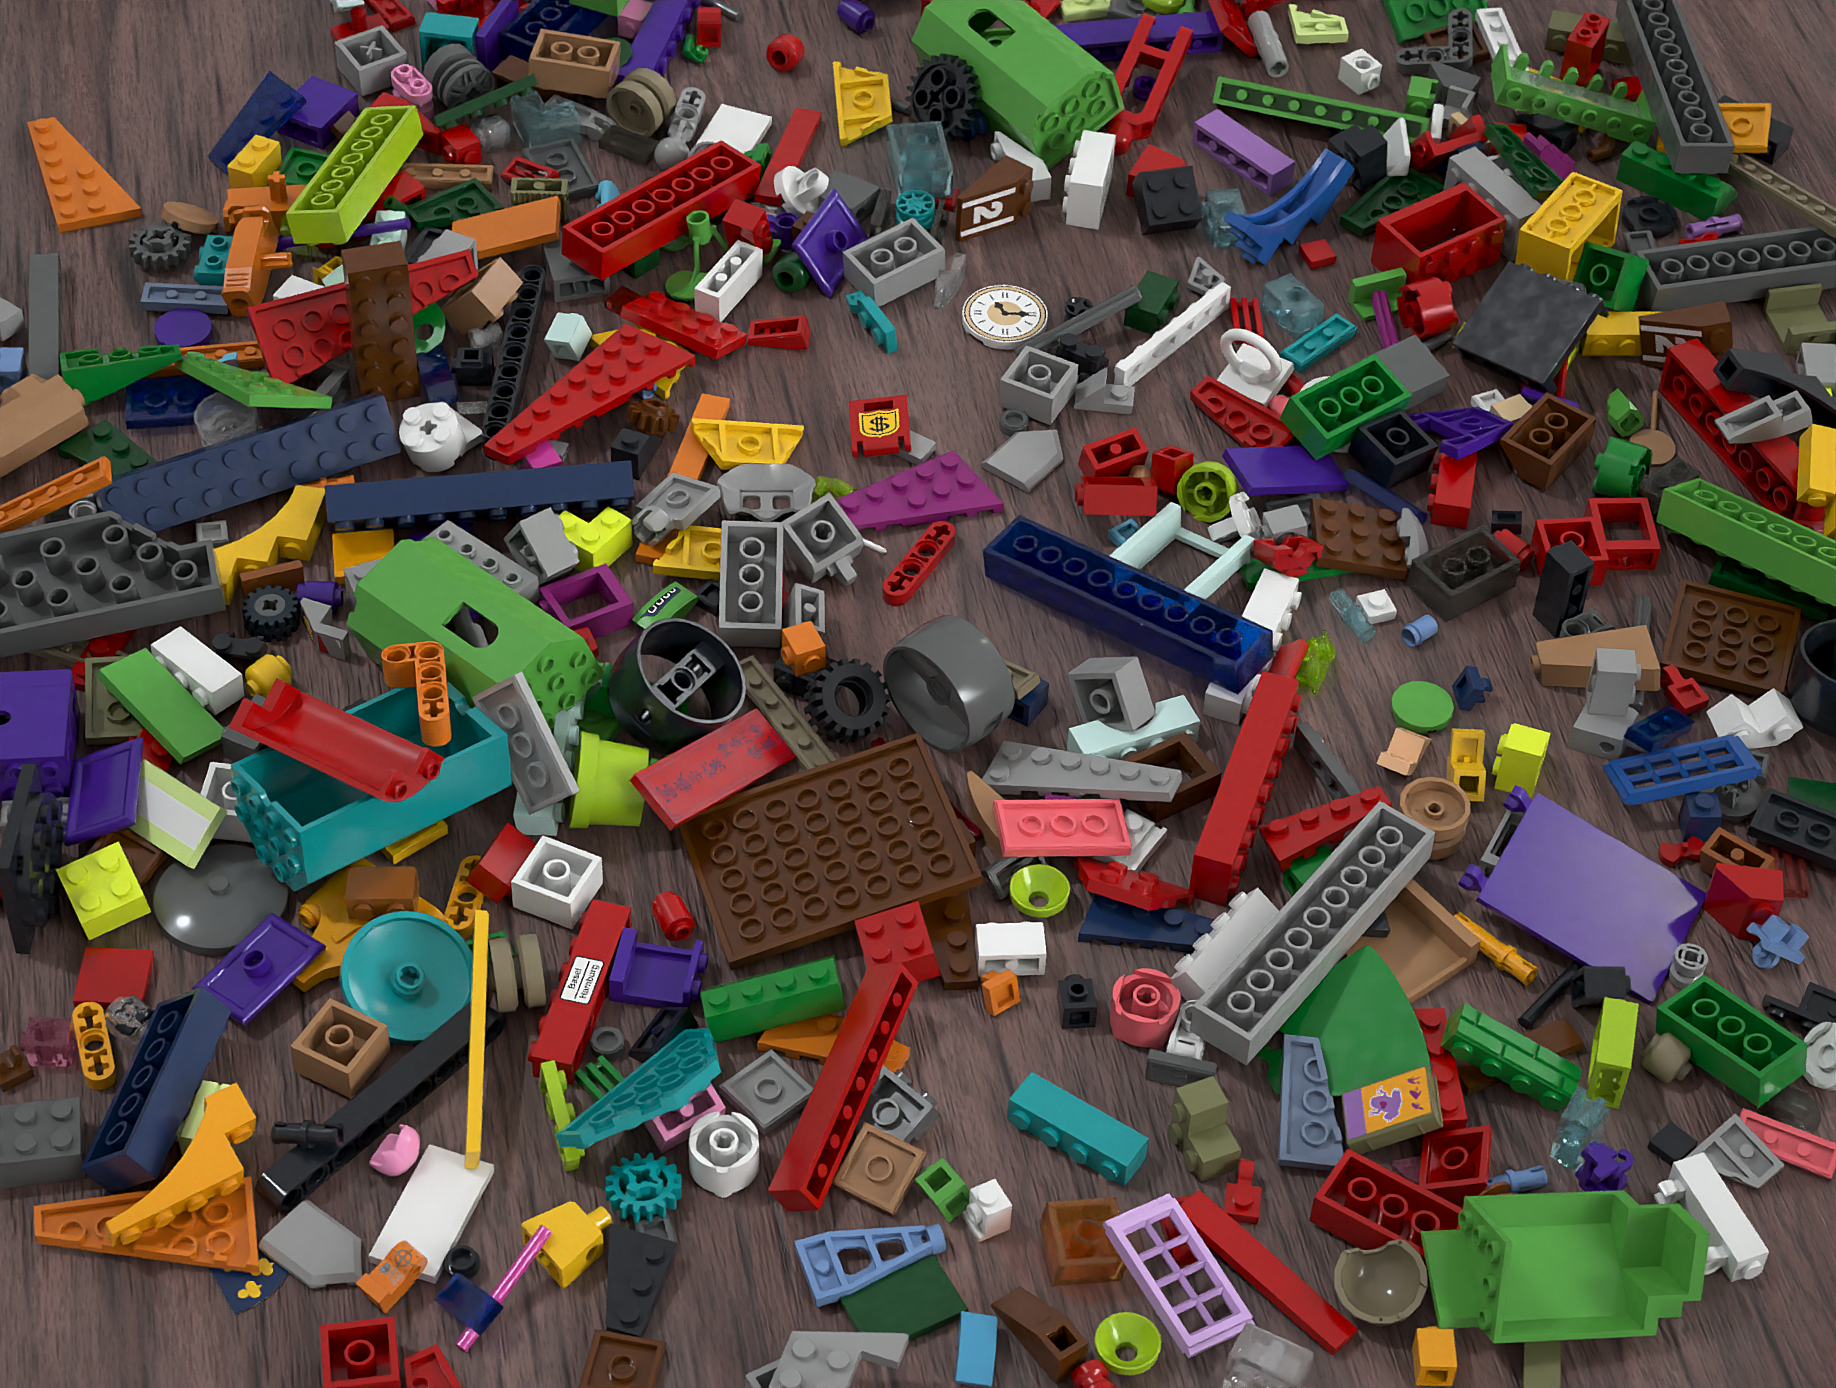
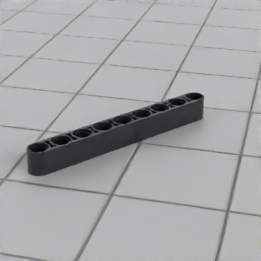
[482,265,546,460]
[255,1002,506,1213]

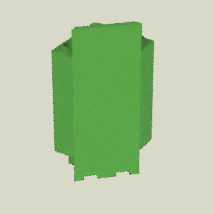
[1420,1190,1710,1344]

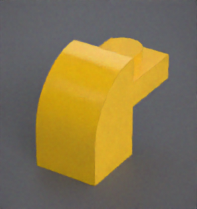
[1447,728,1486,802]

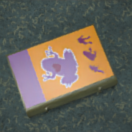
[1341,1065,1444,1154]

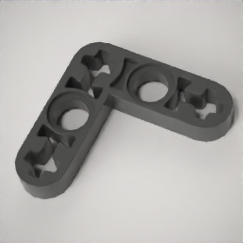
[1395,8,1473,74]

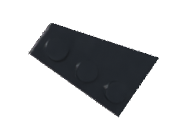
[606,1224,678,1338]

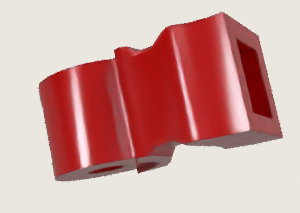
[697,7,721,47]

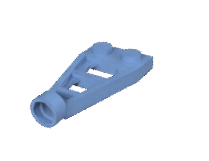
[794,1224,946,1307]

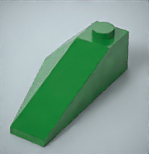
[59,344,182,406]

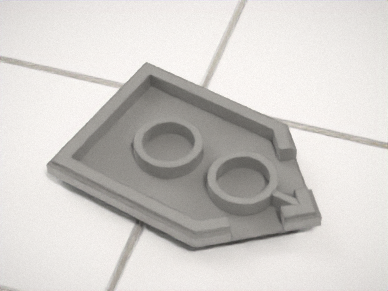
[981,430,1063,493]
[258,1200,362,1289]

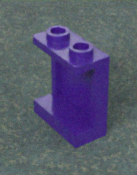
[609,928,708,1010]

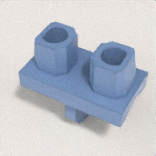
[1747,914,1809,969]

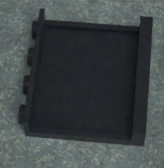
[1452,261,1609,395]

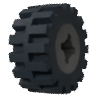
[242,585,300,642]

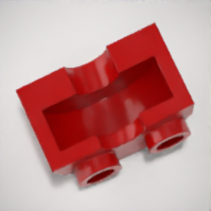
[1253,535,1324,577]

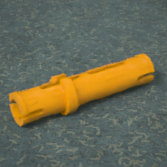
[1454,912,1539,986]

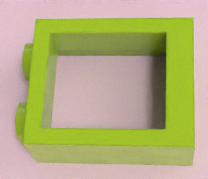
[1585,997,1639,1109]

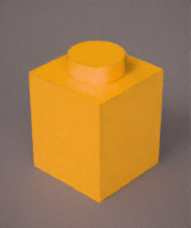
[1412,1326,1457,1387]

